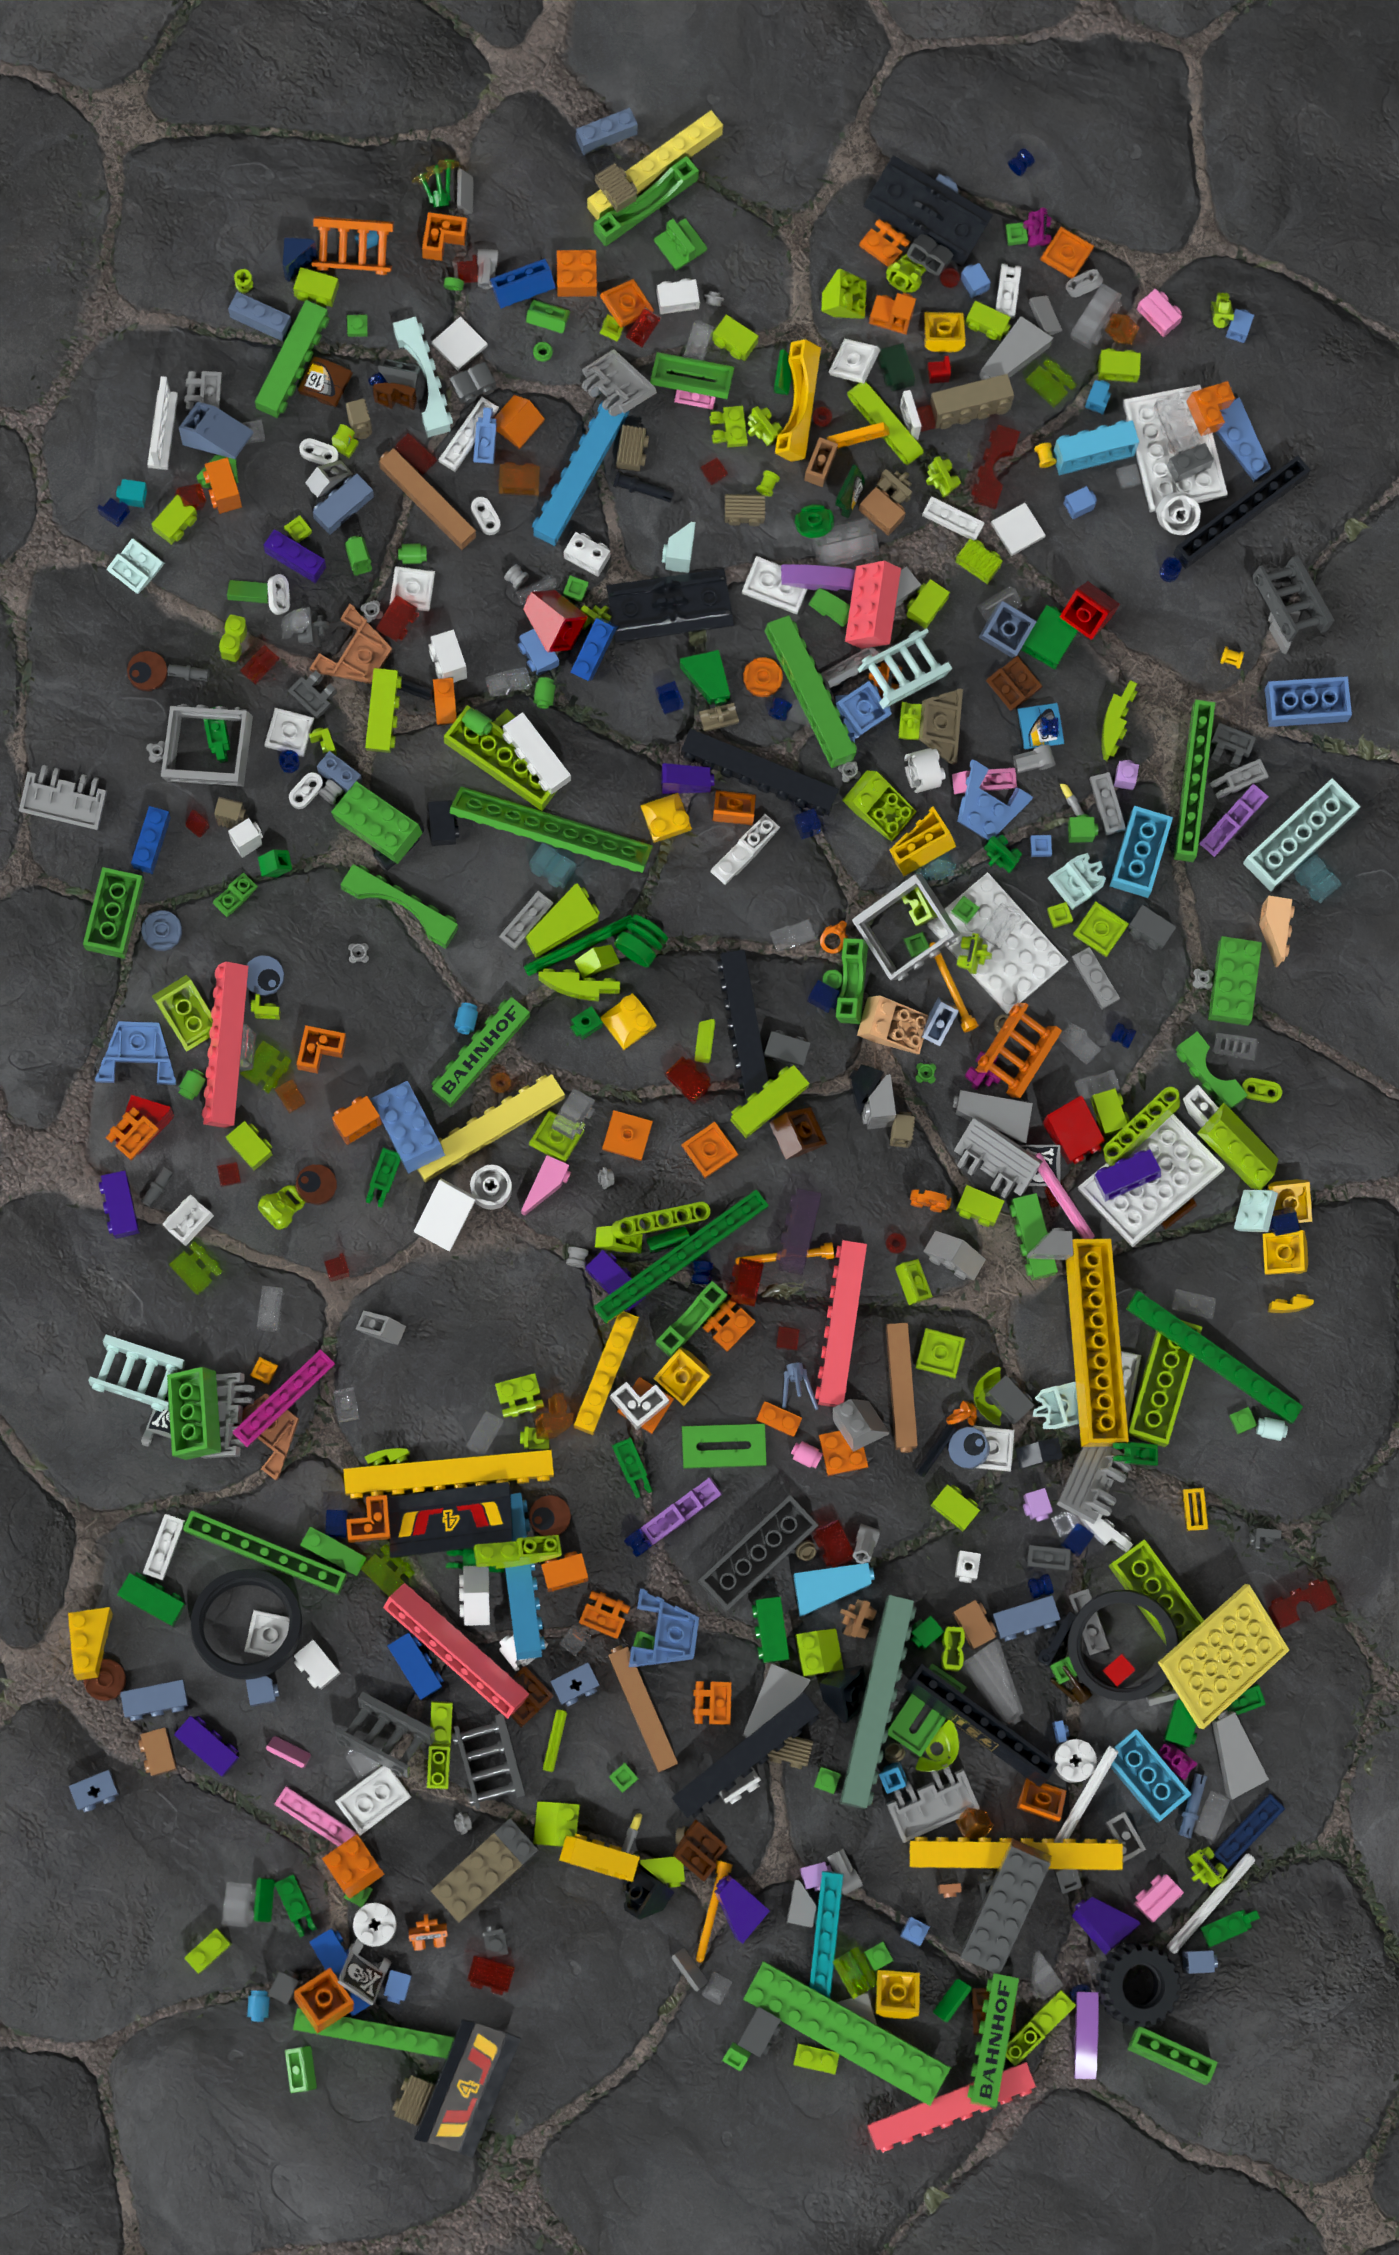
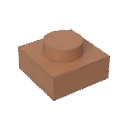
[938,1883,961,1898]

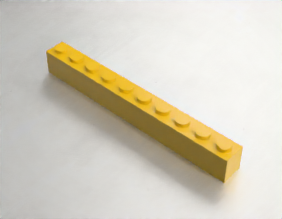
[343,1450,554,1499]
[910,1837,1123,1870]

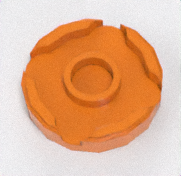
[743,657,783,697]

